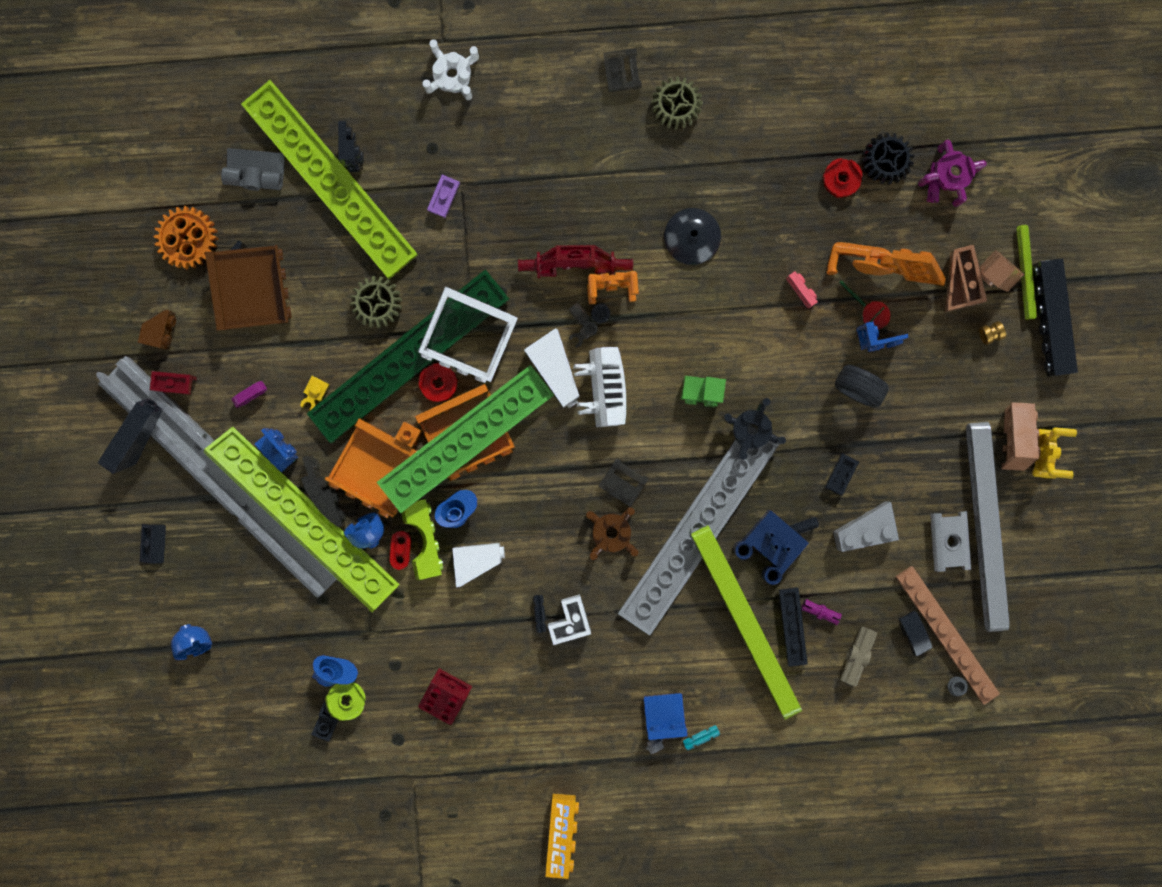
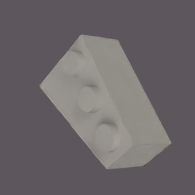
[833,501,899,552]

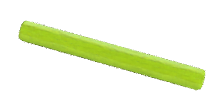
[1016,225,1037,320]

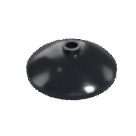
[664,208,721,265]

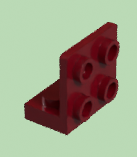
[418,668,472,725]

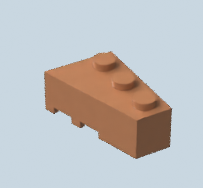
[945,245,987,313]
[979,250,1025,292]
[1002,402,1041,471]

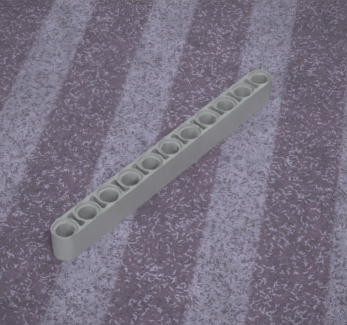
[966,422,1009,632]

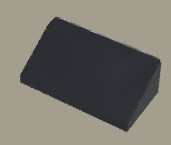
[140,524,166,564]

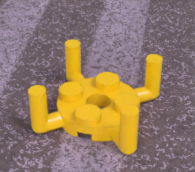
[1032,427,1077,479]

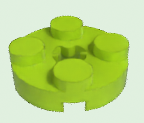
[325,682,365,721]

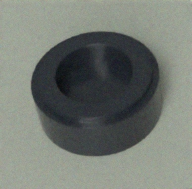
[591,304,610,324]

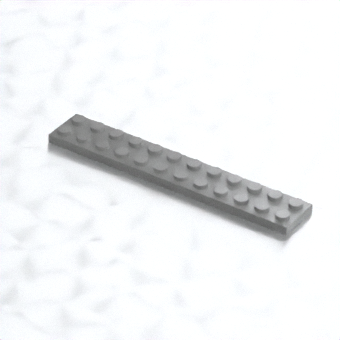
[618,425,779,635]

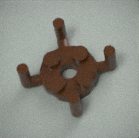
[586,507,639,560]

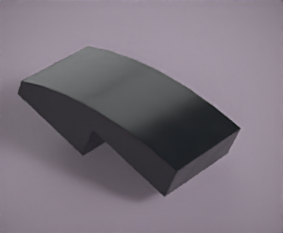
[898,611,933,657]
[311,701,344,742]

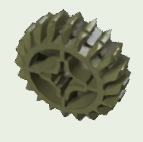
[651,76,703,130]
[350,276,402,328]

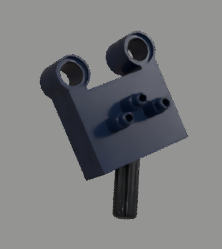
[733,510,819,585]

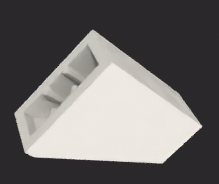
[453,543,505,587]

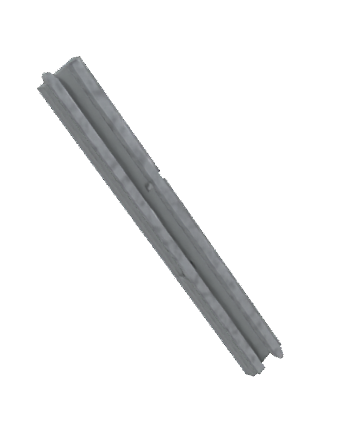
[97,356,340,598]

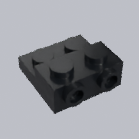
[338,121,364,172]

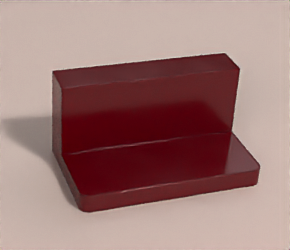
[149,371,197,395]

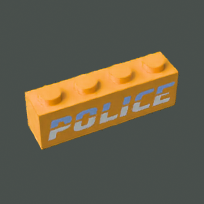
[545,794,579,879]

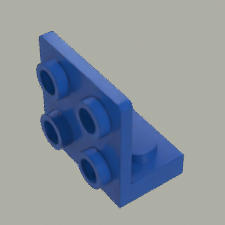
[856,322,908,352]
[255,428,298,472]
[644,693,687,740]

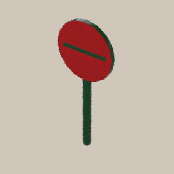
[839,281,890,329]

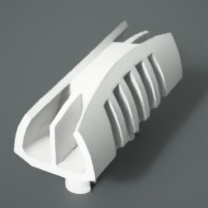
[573,347,626,427]

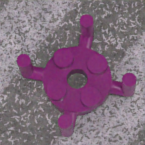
[918,140,987,207]

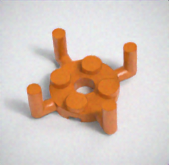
[587,271,639,305]

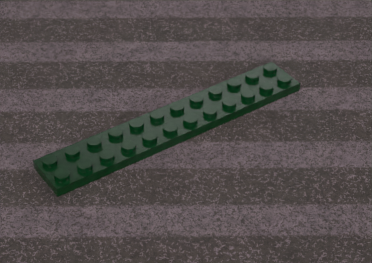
[306,269,510,443]

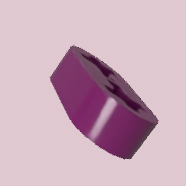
[231,381,268,408]

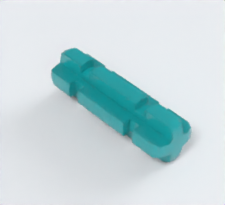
[683,725,720,750]

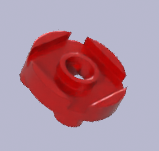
[822,158,862,198]
[419,363,458,402]

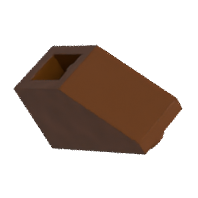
[137,310,176,350]

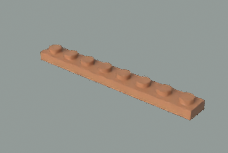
[895,566,1000,705]

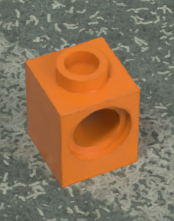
[395,422,423,448]

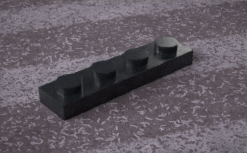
[778,587,808,667]

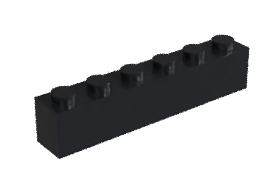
[1032,258,1078,377]

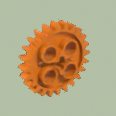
[154,206,218,269]

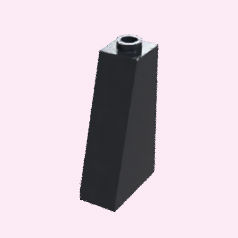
[98,398,163,474]

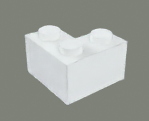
[548,594,591,645]

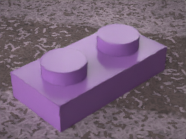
[427,175,460,218]

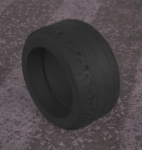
[835,365,889,408]

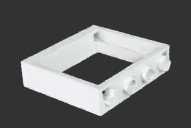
[418,287,517,383]

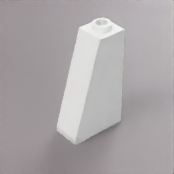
[525,328,579,408]

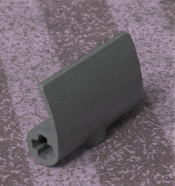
[221,148,284,191]

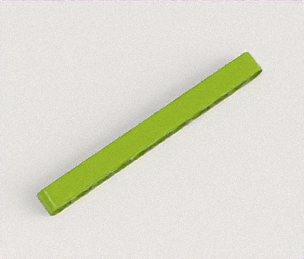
[691,525,802,720]

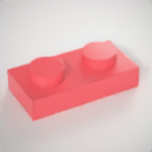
[786,271,818,309]

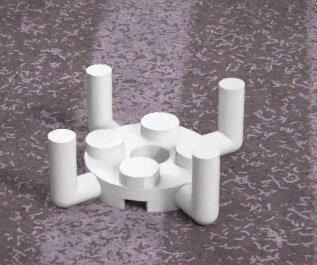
[423,40,479,100]

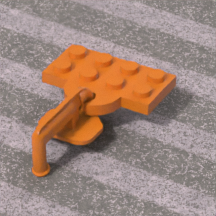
[826,242,946,286]

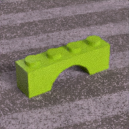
[402,499,443,580]

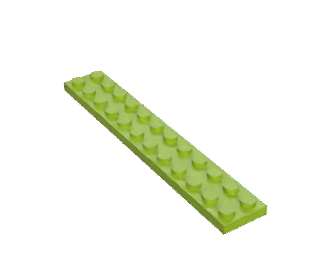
[241,80,418,279]
[203,427,399,613]

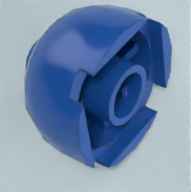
[344,512,384,549]
[171,624,212,660]

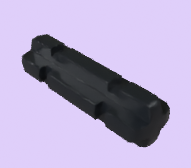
[533,595,547,633]

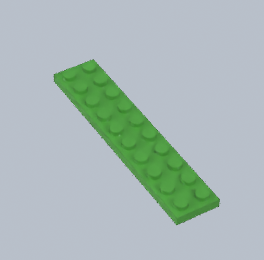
[376,365,554,513]

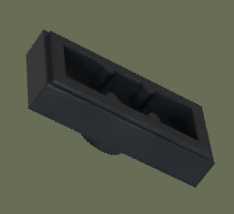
[824,453,859,496]

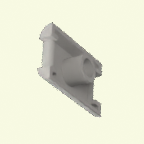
[930,511,971,572]

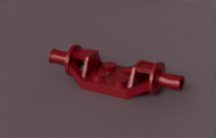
[518,245,633,279]

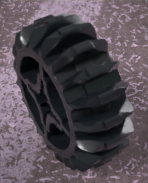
[862,132,915,185]

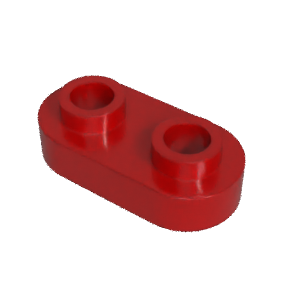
[390,531,411,570]

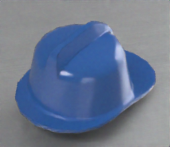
[435,490,477,528]
[312,655,358,687]

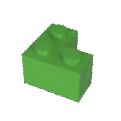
[681,376,726,408]

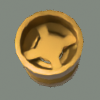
[979,321,1006,345]

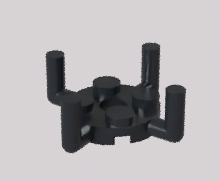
[722,398,786,460]

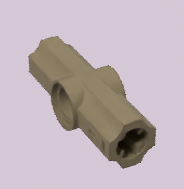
[840,626,877,686]

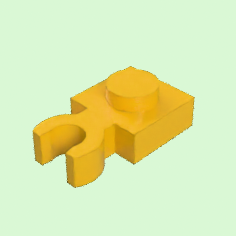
[300,376,330,411]

